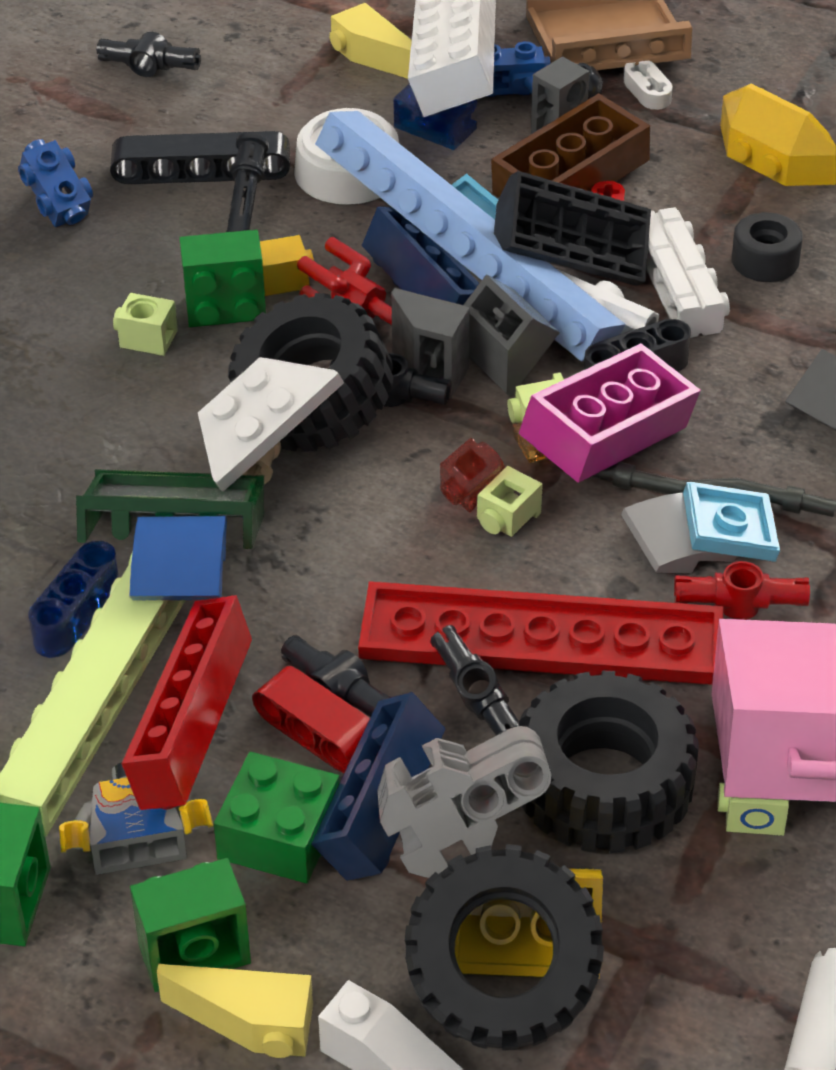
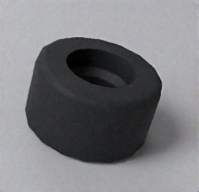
[731,212,803,282]

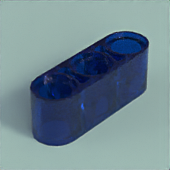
[28,541,119,658]

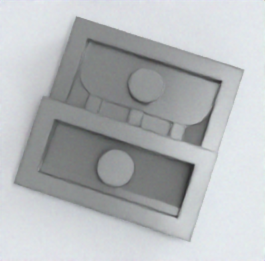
[621,493,737,574]

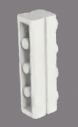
[646,207,730,338]

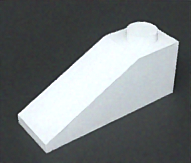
[318,980,464,1070]

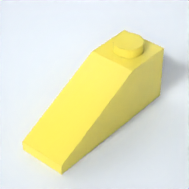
[330,3,412,79]
[157,964,313,1058]

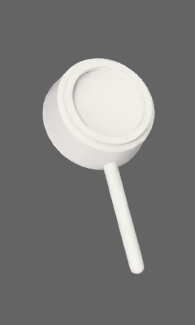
[294,108,399,204]

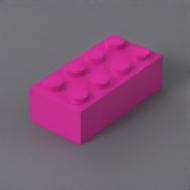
[519,344,701,483]

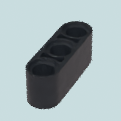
[584,319,691,372]

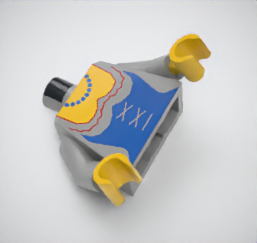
[59,762,213,875]

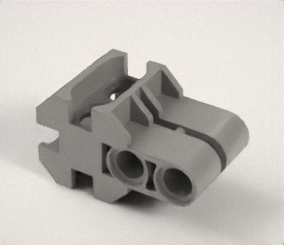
[377,726,551,878]

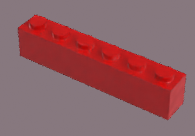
[121,595,252,810]

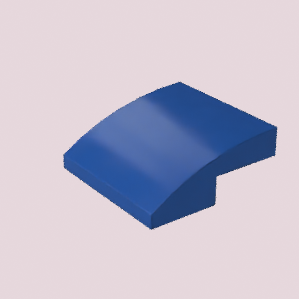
[129,516,227,601]

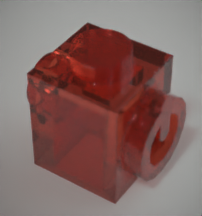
[440,438,505,513]

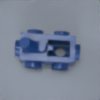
[486,41,551,97]
[18,139,93,227]

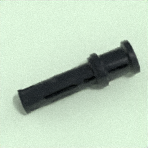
[226,132,269,232]

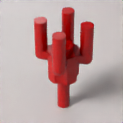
[297,237,392,326]

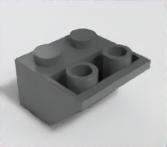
[463,274,560,396]
[391,288,470,398]

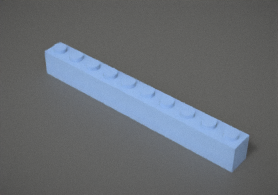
[315,111,626,361]

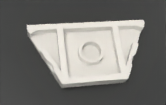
[198,357,344,492]

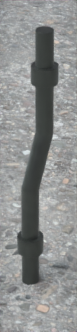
[591,462,836,517]

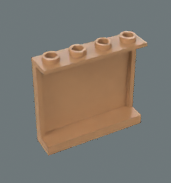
[526,0,692,70]

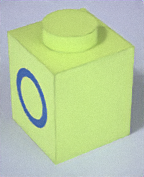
[718,783,789,836]

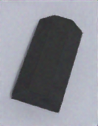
[494,171,651,286]

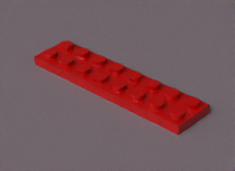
[358,581,723,685]

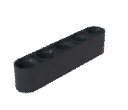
[110,131,290,184]

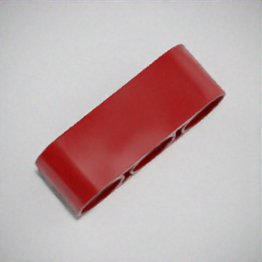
[252,666,370,773]

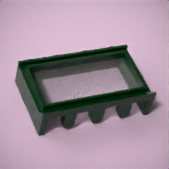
[76,469,264,549]

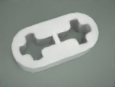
[624,60,673,110]

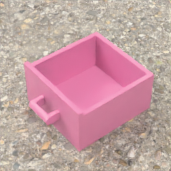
[712,619,836,802]

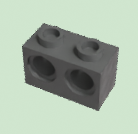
[531,56,589,134]

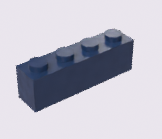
[362,207,480,305]
[311,692,445,881]

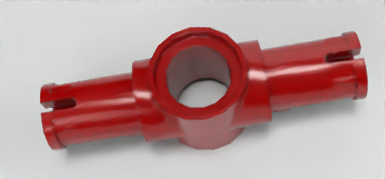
[674,561,810,620]

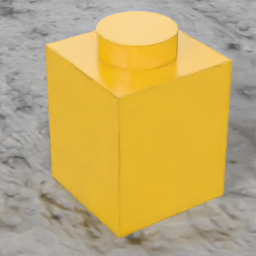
[260,235,314,296]

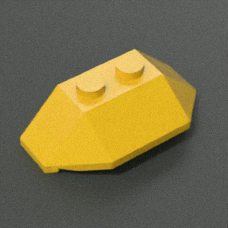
[720,84,836,186]

